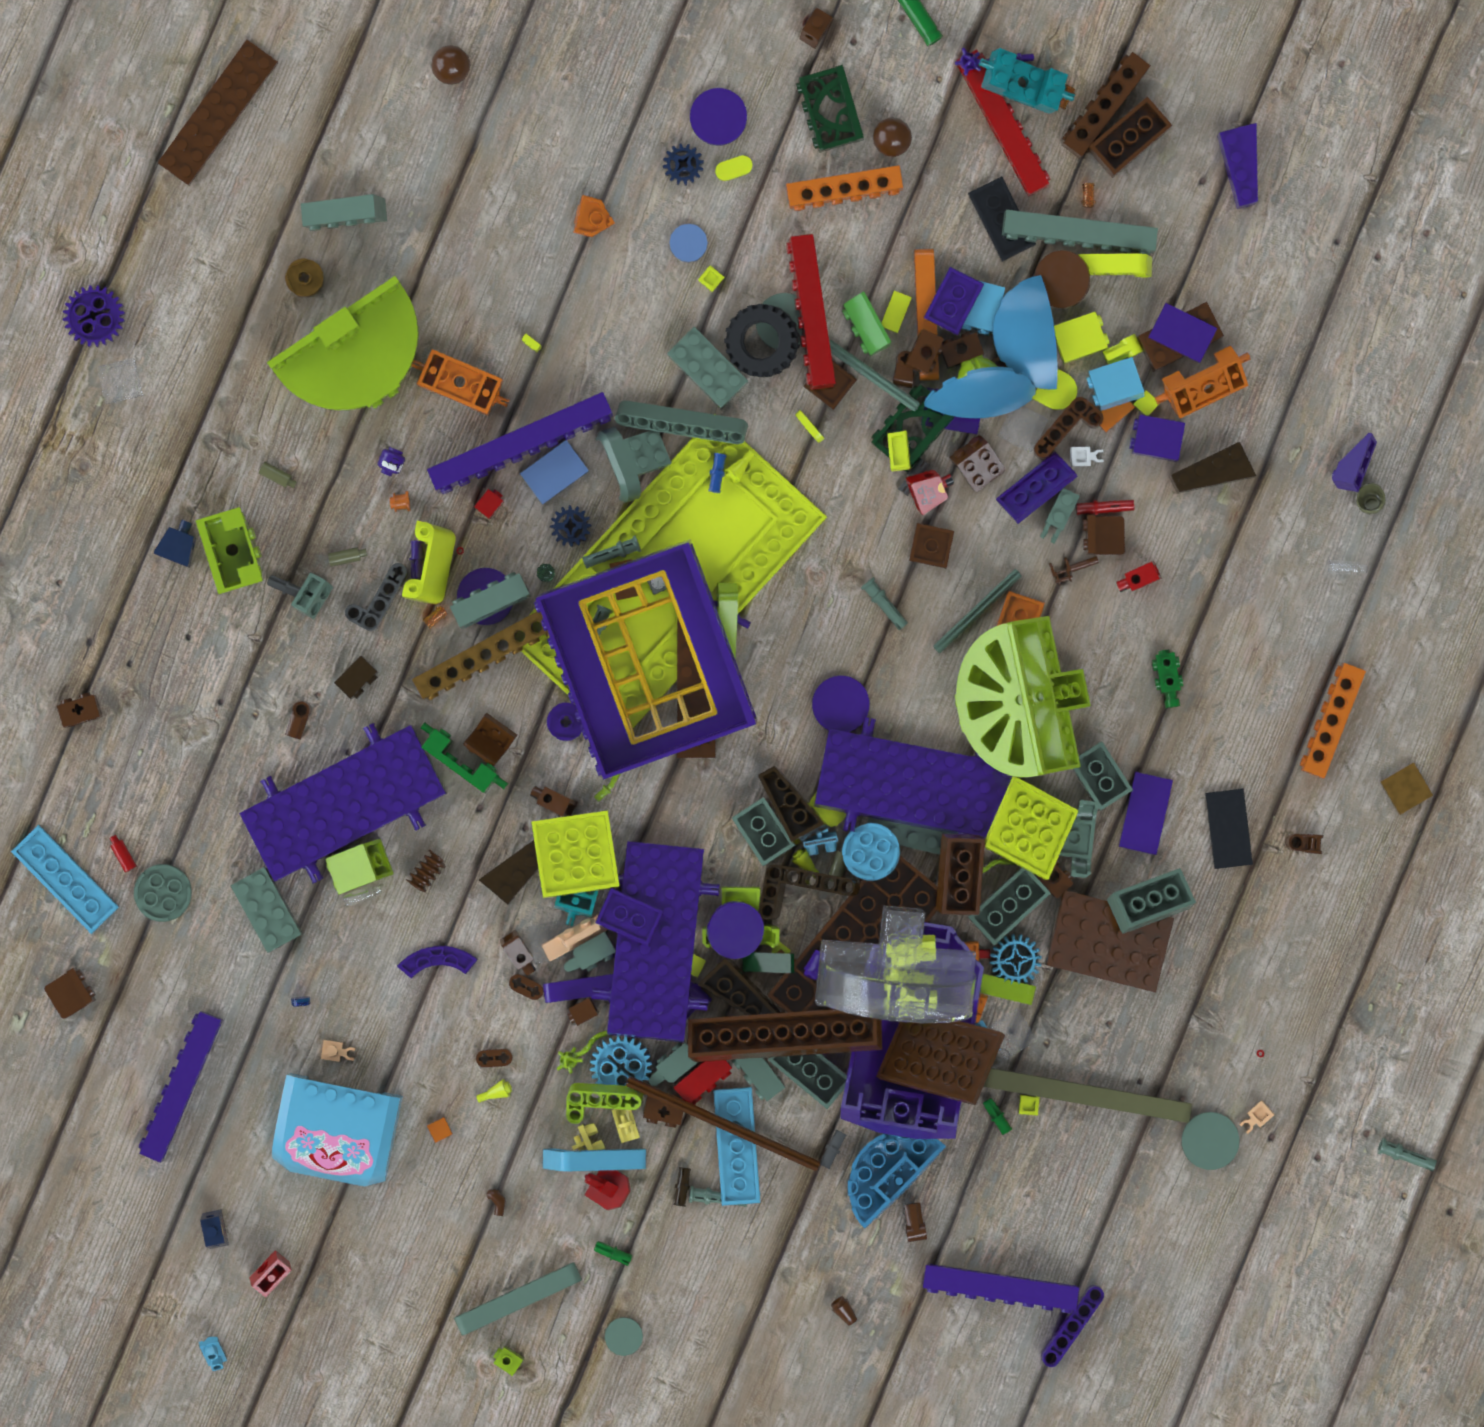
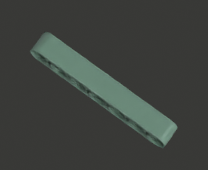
[615,401,748,444]
[454,1262,582,1336]

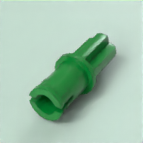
[983,1098,1012,1135]
[594,1241,632,1266]

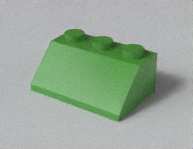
[842,291,891,357]

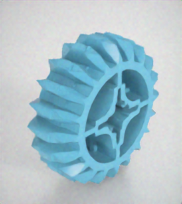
[990,934,1042,985]

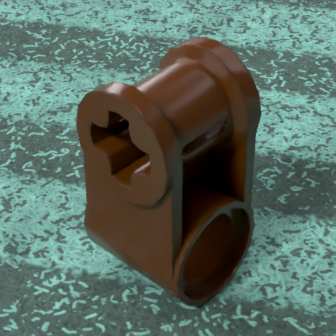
[893,351,914,388]
[1285,834,1324,854]

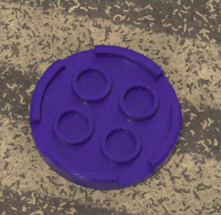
[690,88,747,146]
[457,568,513,625]
[812,676,870,732]
[707,901,764,959]

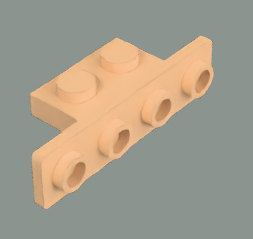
[541,912,608,961]

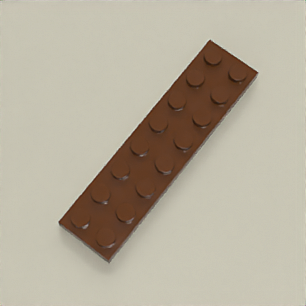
[158,40,278,186]
[677,604,716,758]

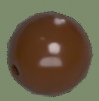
[431,45,471,85]
[873,117,912,157]

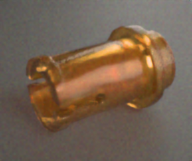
[1059,84,1076,110]
[1081,183,1096,208]
[423,606,448,629]

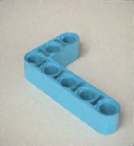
[543,1149,646,1171]

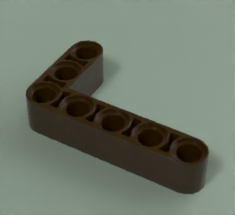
[758,864,860,920]

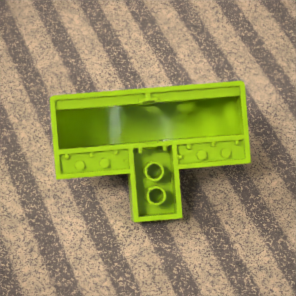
[267,276,419,411]
[954,616,1091,777]

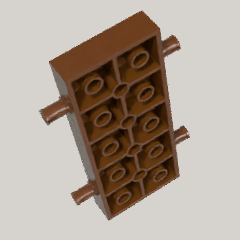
[767,856,938,1013]

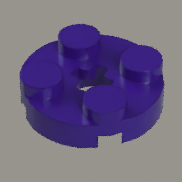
[547,702,584,741]

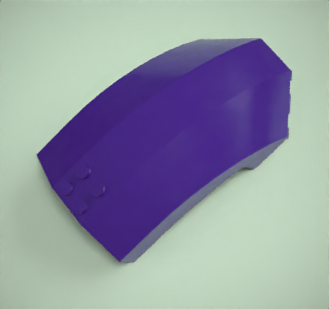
[841,920,984,1139]

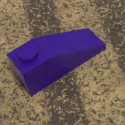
[1332,433,1377,492]

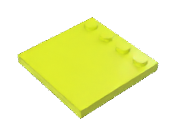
[985,777,1079,880]
[531,810,619,898]

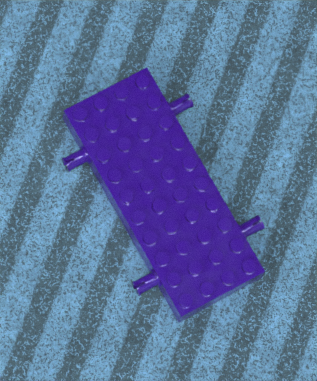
[814,717,1015,839]
[239,723,447,884]
[591,841,720,1042]

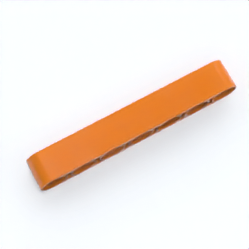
[914,249,939,381]

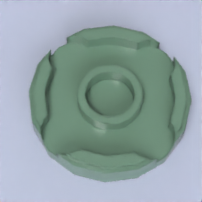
[605,1317,643,1356]

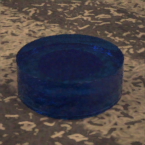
[291,996,311,1007]

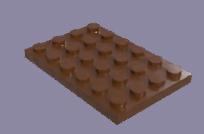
[1045,890,1174,993]
[876,1015,1005,1105]

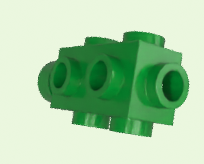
[1152,649,1183,708]

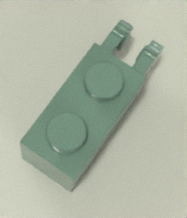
[1040,488,1080,544]
[564,932,616,972]
[649,1042,697,1086]

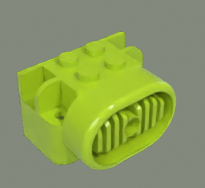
[195,507,263,594]

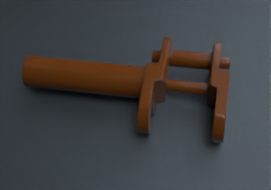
[1049,556,1099,586]

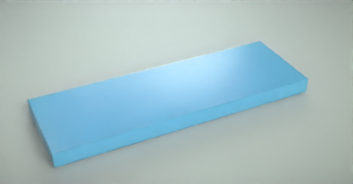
[11,825,119,934]
[713,1087,760,1206]

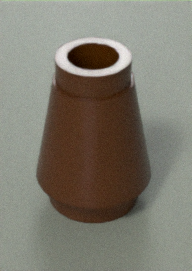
[831,1296,857,1326]

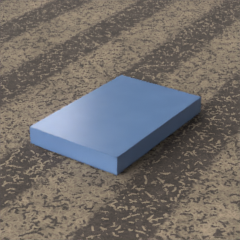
[520,440,589,505]

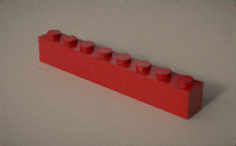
[957,49,1051,197]
[786,234,836,390]

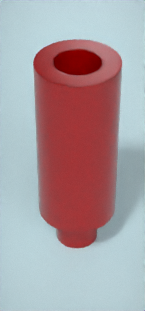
[109,835,137,873]

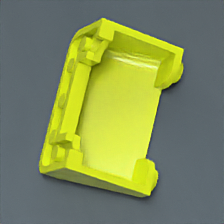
[402,521,456,604]

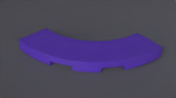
[397,946,478,979]

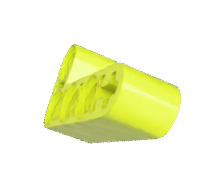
[1078,254,1152,278]

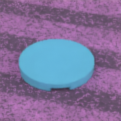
[842,823,900,881]

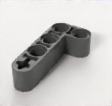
[345,563,408,631]

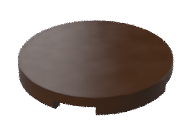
[1034,250,1090,308]

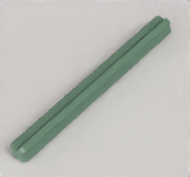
[829,340,920,411]
[933,569,1022,653]

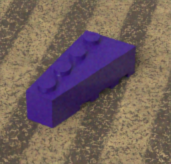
[1217,123,1258,209]

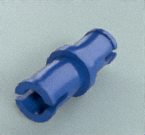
[708,453,726,493]

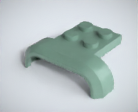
[595,427,671,503]
[1059,800,1099,878]

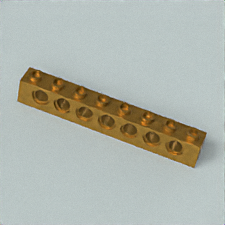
[412,612,549,701]

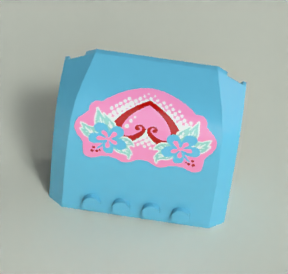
[272,1073,403,1187]

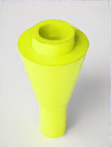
[725,450,755,483]
[792,849,819,880]
[476,1079,512,1103]

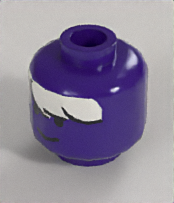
[377,447,405,476]

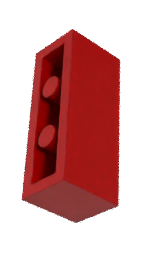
[673,1060,732,1105]

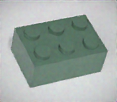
[1072,741,1133,811]
[732,797,795,866]

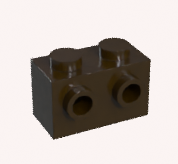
[334,656,379,699]

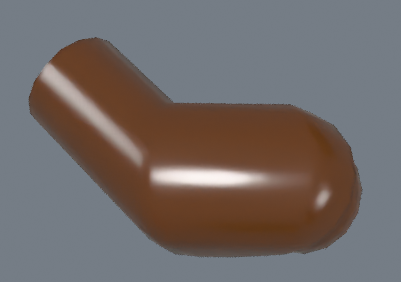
[486,1189,506,1216]

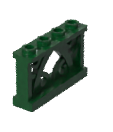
[796,64,864,153]
[871,384,955,473]

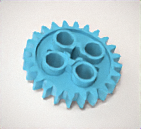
[590,1036,652,1098]

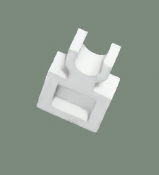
[1070,447,1104,467]

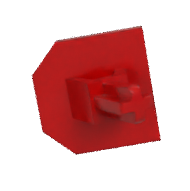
[584,1170,631,1211]

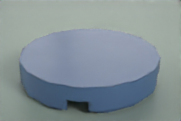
[669,224,708,263]

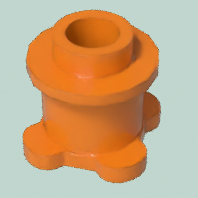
[390,491,411,512]

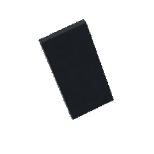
[968,176,1036,262]
[1205,788,1253,869]

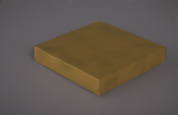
[1380,762,1433,815]

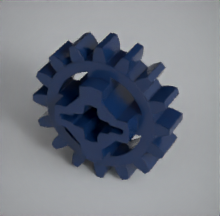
[663,144,704,186]
[550,505,592,547]

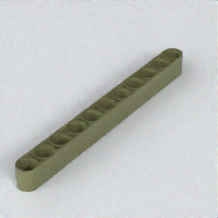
[984,1068,1192,1123]

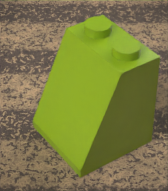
[325,838,394,895]

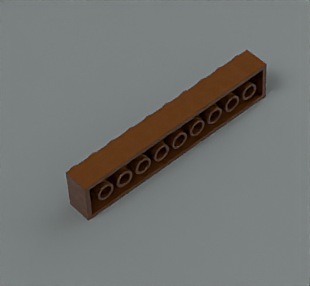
[688,1007,882,1062]

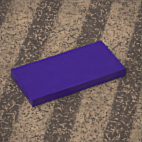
[996,452,1078,524]
[1118,772,1173,855]

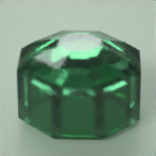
[537,564,555,582]

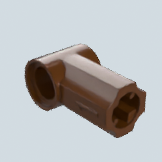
[285,701,312,740]
[904,1202,927,1242]

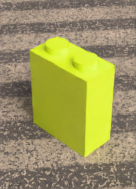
[1054,312,1110,365]

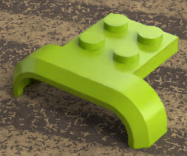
[702,886,779,948]

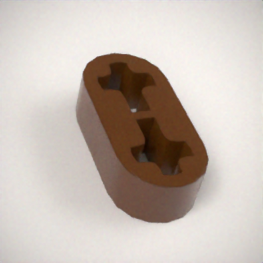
[509,974,543,1000]
[476,1049,513,1067]

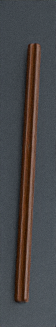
[626,1077,821,1171]

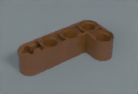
[1034,397,1104,460]

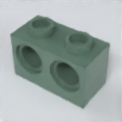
[291,572,333,620]

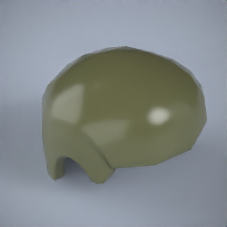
[1356,483,1386,515]

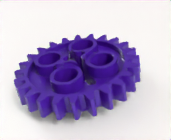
[63,285,125,348]

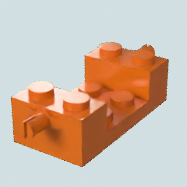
[1154,346,1251,419]
[412,349,510,416]

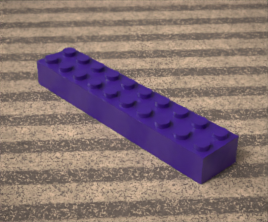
[427,392,613,495]

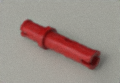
[1076,500,1135,515]

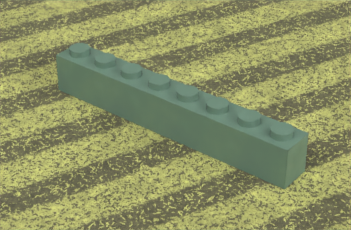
[1002,210,1158,256]

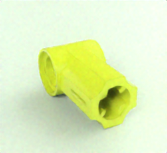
[1102,334,1143,365]

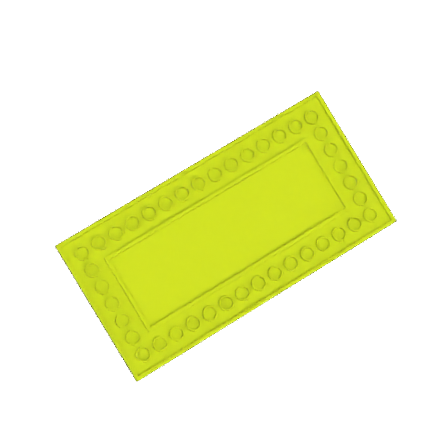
[515,414,827,728]

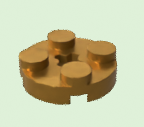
[285,258,324,297]

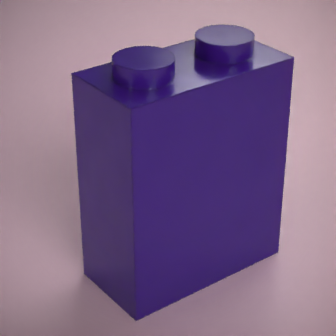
[1129,415,1185,462]

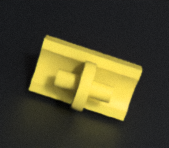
[611,1109,640,1143]
[571,1123,606,1150]

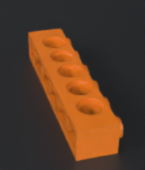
[786,165,903,211]
[1300,663,1366,779]

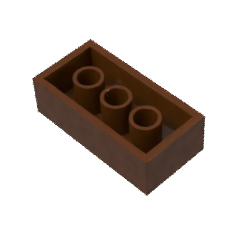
[1088,96,1172,178]
[1137,302,1224,372]
[936,834,985,915]

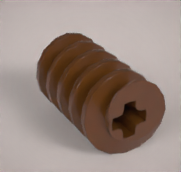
[406,849,446,892]

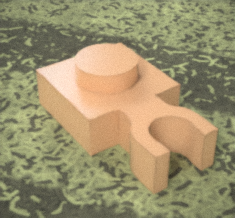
[321,1040,356,1062]
[1239,1100,1275,1134]

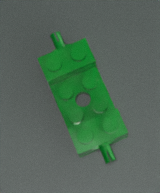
[420,722,509,794]

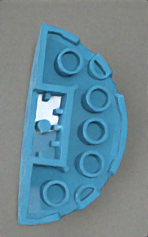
[993,275,1058,390]
[924,367,1036,418]
[848,1134,946,1229]

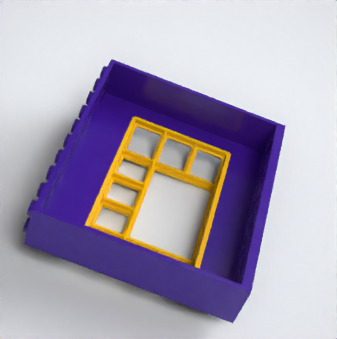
[534,539,758,780]

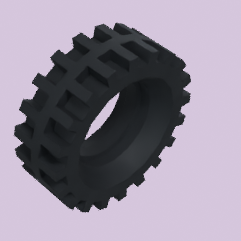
[724,304,800,377]

